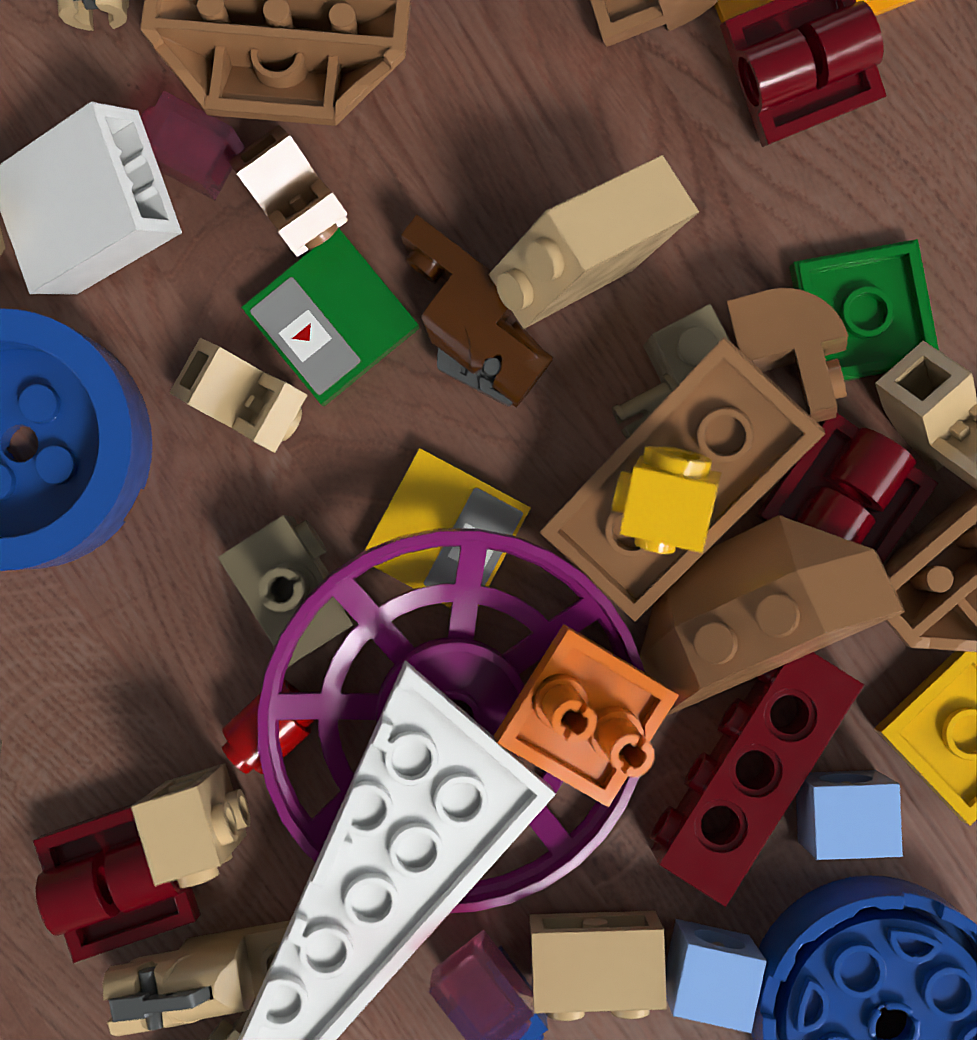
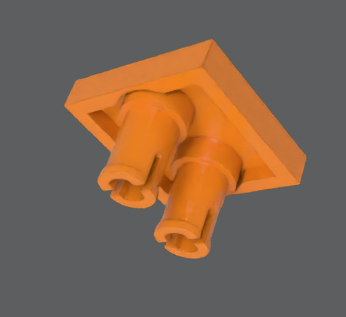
[494,624,679,807]

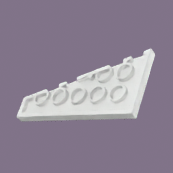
[238,660,556,1040]

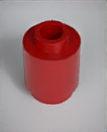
[222,680,316,774]

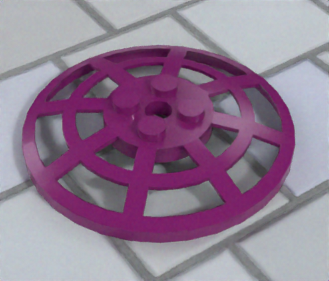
[258,528,644,913]

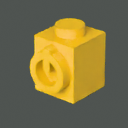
[612,446,721,554]

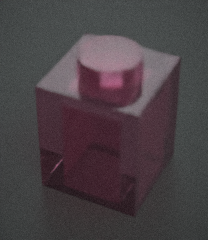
[141,91,244,201]
[429,930,534,1040]

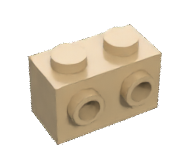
[131,763,250,888]
[529,911,667,1021]

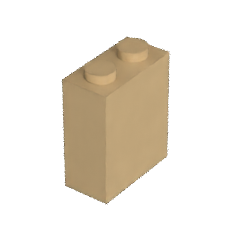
[489,155,699,329]

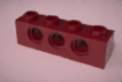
[651,652,864,907]

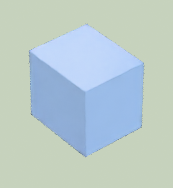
[796,770,903,860]
[665,919,766,1033]

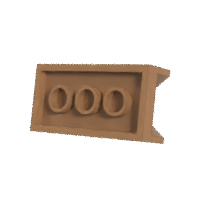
[539,337,825,621]

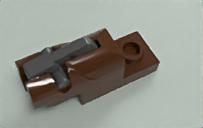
[401,214,554,408]

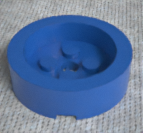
[0,308,152,571]
[751,875,977,1040]

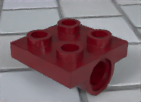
[720,0,887,147]
[756,413,938,564]
[33,804,201,963]

